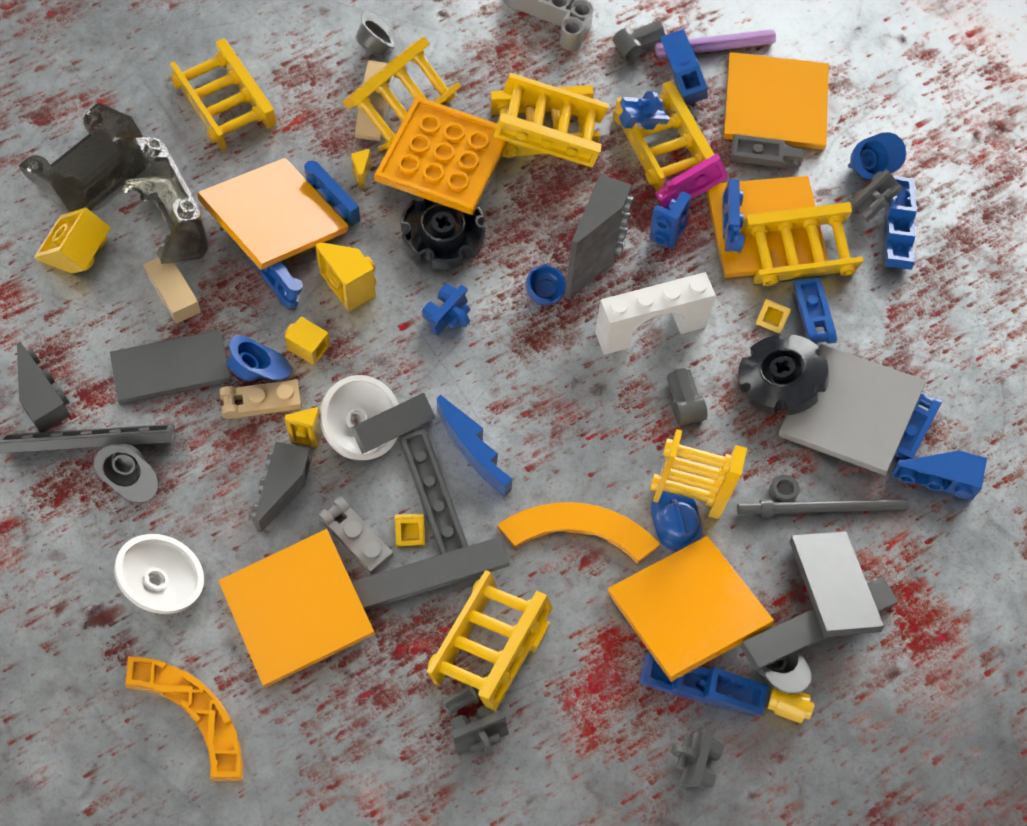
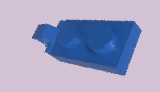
[722,179,745,253]

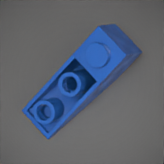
[660,29,708,106]
[890,450,987,499]

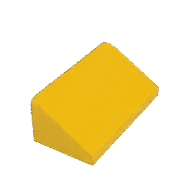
[285,407,323,448]

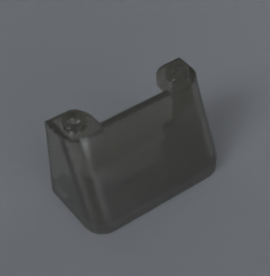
[18,102,151,213]
[119,137,209,264]

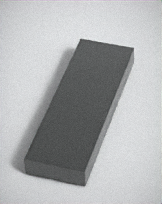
[350,393,436,454]

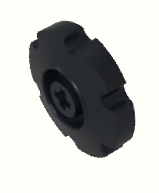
[401,198,486,269]
[738,335,829,415]

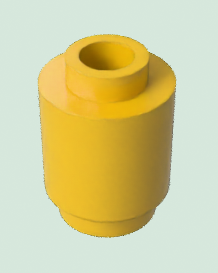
[767,687,815,724]

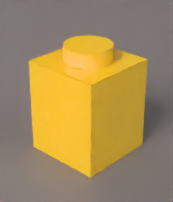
[285,316,330,366]

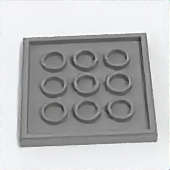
[779,344,926,476]

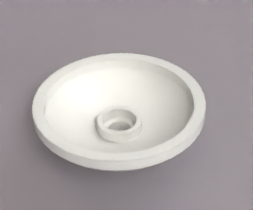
[320,375,399,461]
[114,534,204,614]

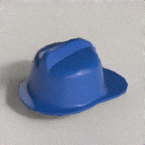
[848,132,907,180]
[226,335,291,381]
[651,491,702,552]

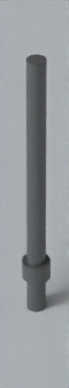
[737,498,908,517]

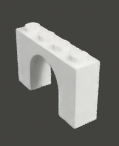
[595,272,716,355]

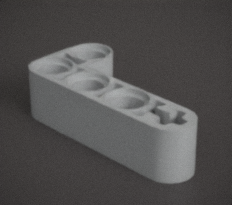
[503,0,593,51]

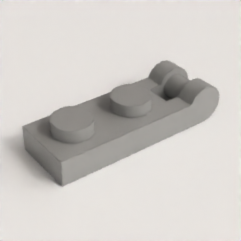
[318,496,393,575]

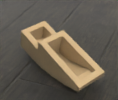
[355,60,394,141]
[142,254,201,324]

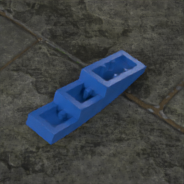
[885,176,917,270]
[437,395,513,497]
[639,653,768,716]

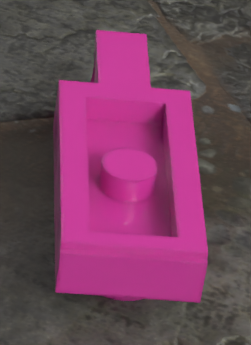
[655,153,729,208]

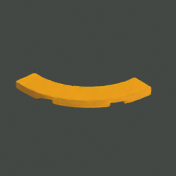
[497,502,660,564]
[125,656,243,781]

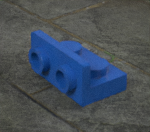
[650,191,691,248]

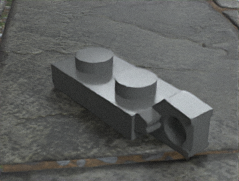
[730,134,804,168]

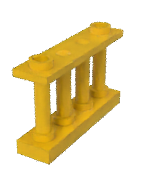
[342,36,461,152]
[169,38,277,151]
[493,73,609,167]
[613,80,714,191]
[490,85,600,158]
[742,202,864,286]
[650,429,747,519]
[426,570,553,711]

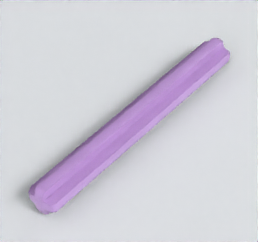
[655,29,776,58]

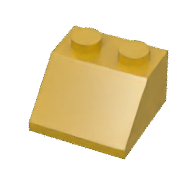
[34,207,111,274]
[315,242,377,312]

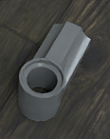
[612,21,666,61]
[667,368,708,426]

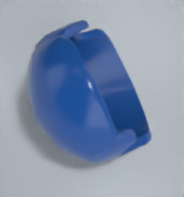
[525,264,566,306]

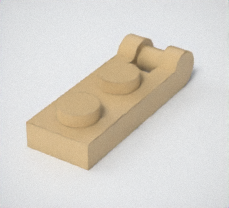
[219,379,302,419]

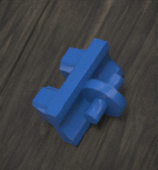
[619,91,670,130]
[422,283,471,336]

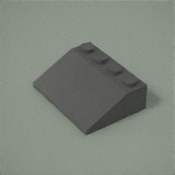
[564,174,634,300]

